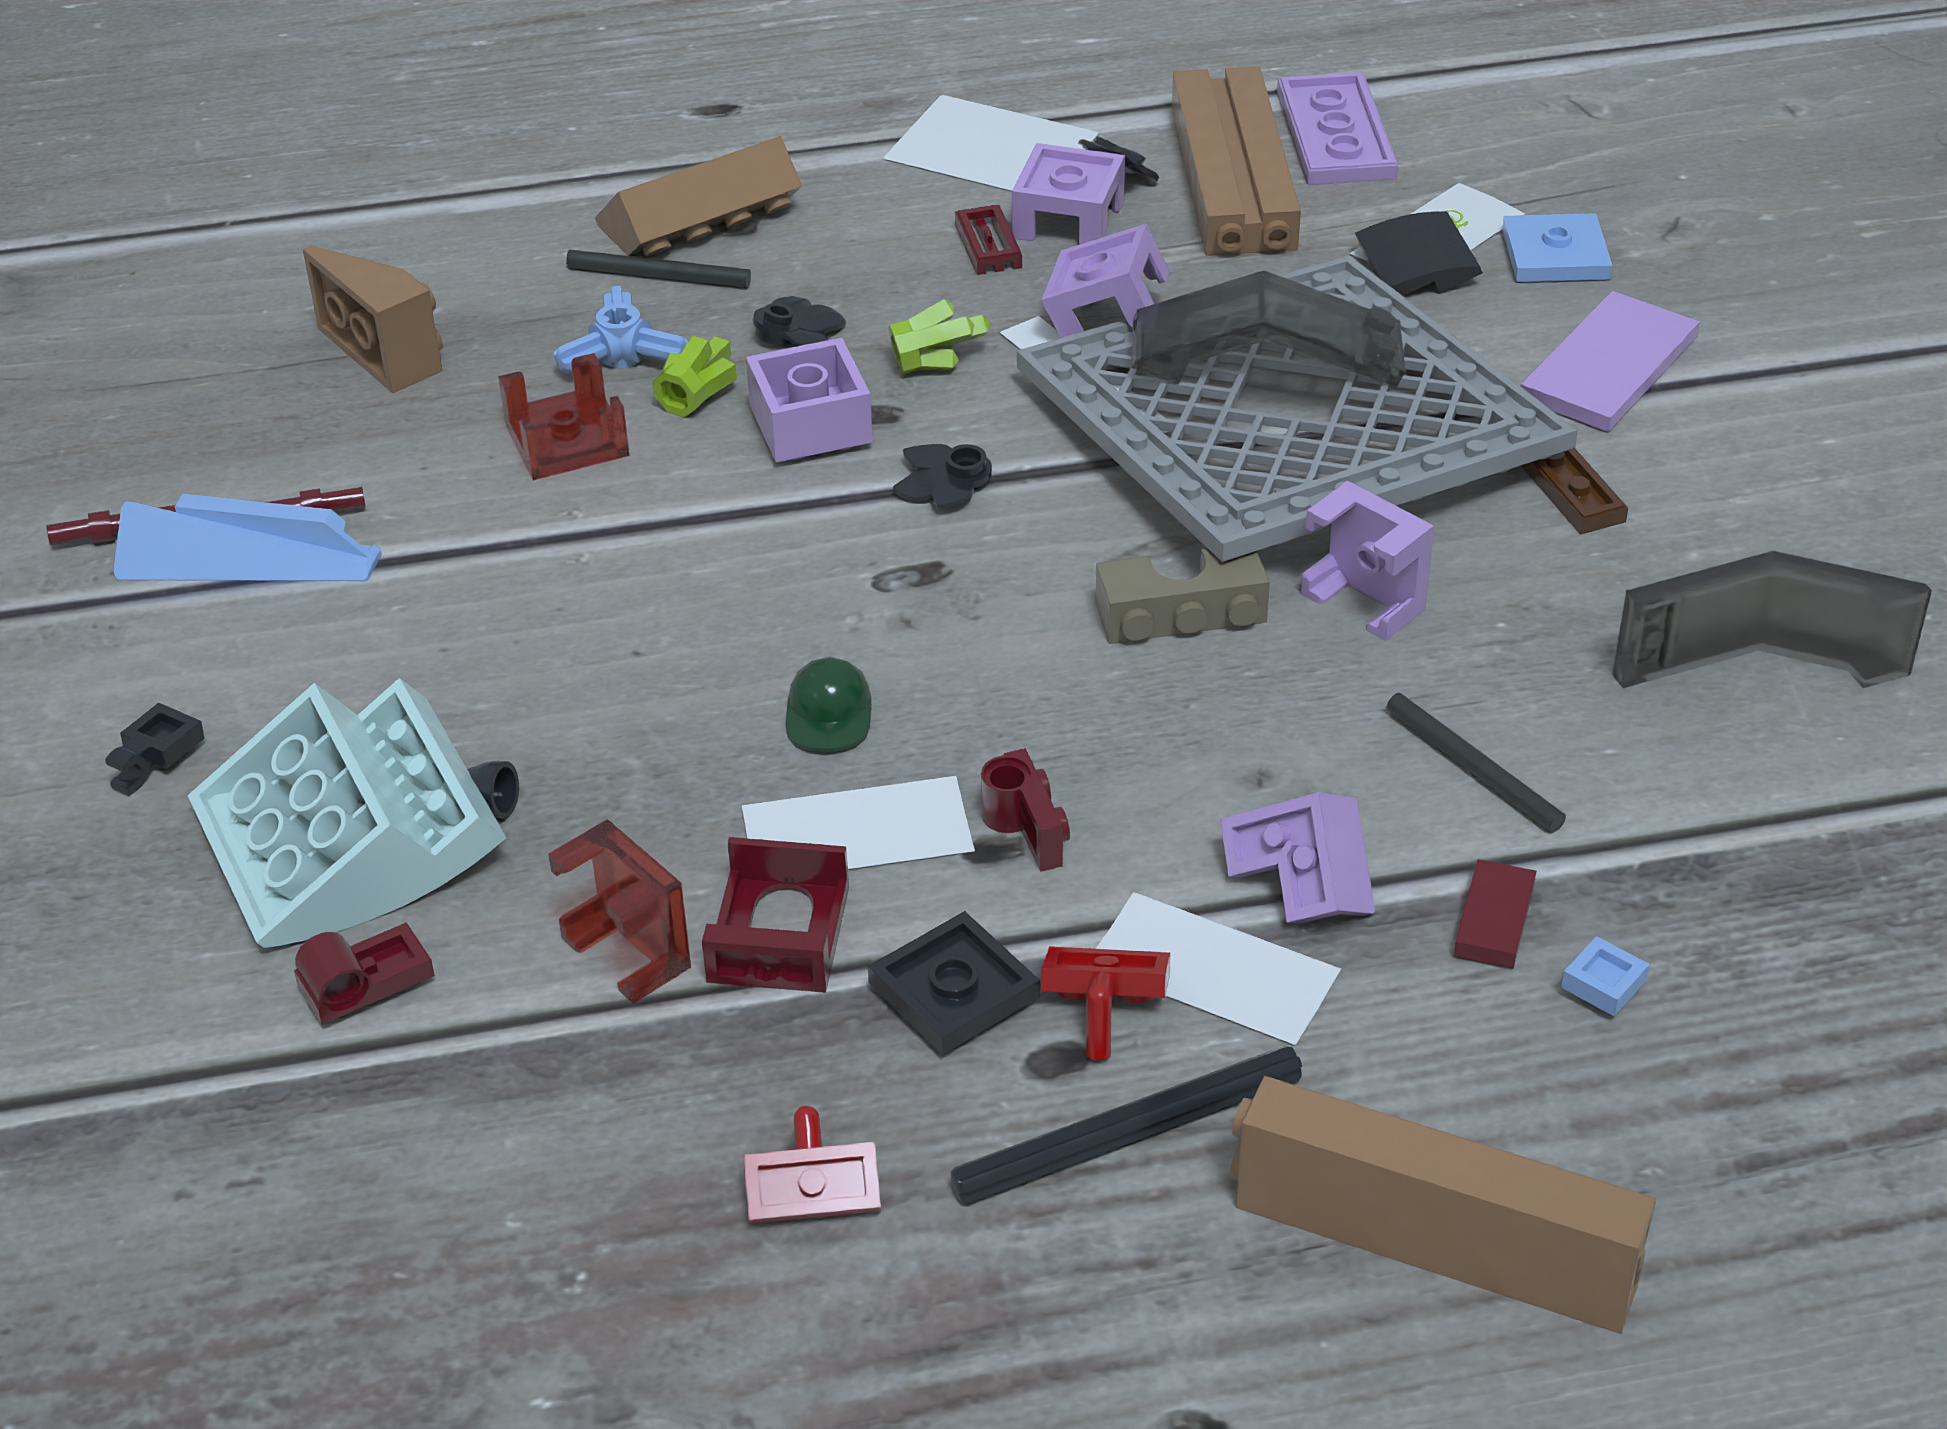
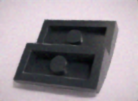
[1355,211,1483,296]

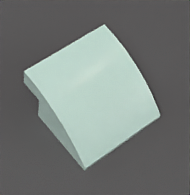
[187,678,506,948]

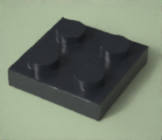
[868,911,1040,1055]

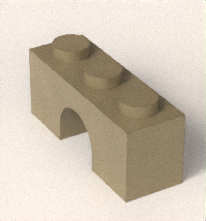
[1096,548,1270,644]

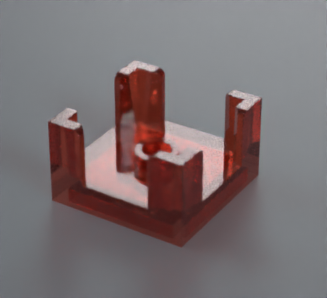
[498,353,630,480]
[548,819,691,1004]

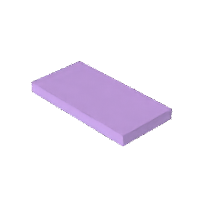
[1277,72,1398,185]
[1521,291,1700,432]

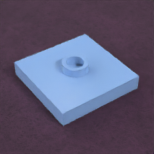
[1502,213,1612,282]

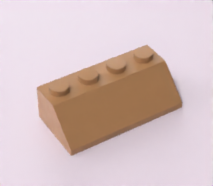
[595,136,803,257]

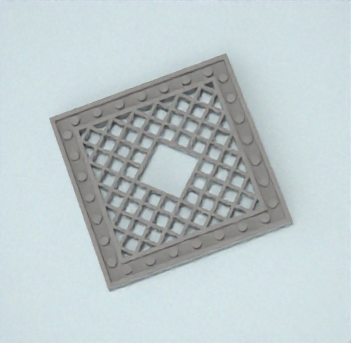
[1016,255,1578,562]

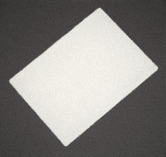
[884,95,1098,191]

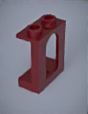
[702,837,849,993]

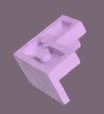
[1220,792,1375,924]

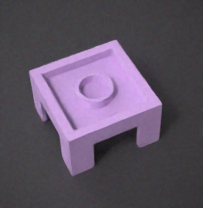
[1012,143,1125,245]
[1041,223,1170,338]
[1301,480,1434,641]

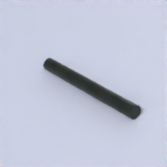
[566,249,751,288]
[1387,693,1566,833]

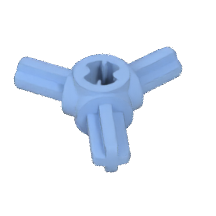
[554,286,688,374]

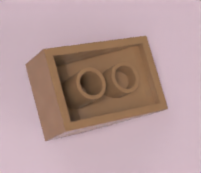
[303,246,443,393]

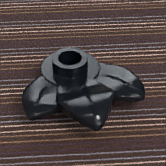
[1077,136,1159,182]
[753,296,846,346]
[893,444,992,508]

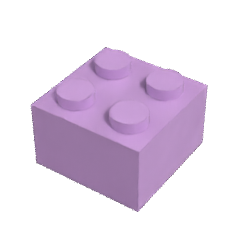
[746,338,873,462]

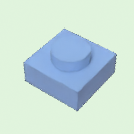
[1561,936,1650,1017]

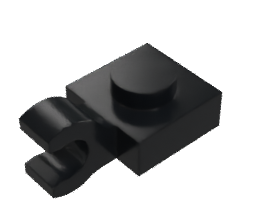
[105,703,205,795]

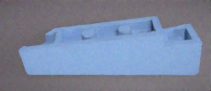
[114,494,382,581]

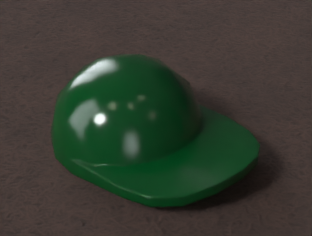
[786,656,872,752]

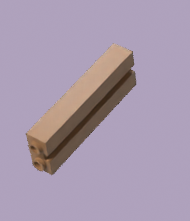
[1172,67,1301,256]
[1230,1076,1657,1334]

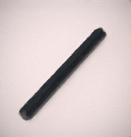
[950,1045,1303,1204]

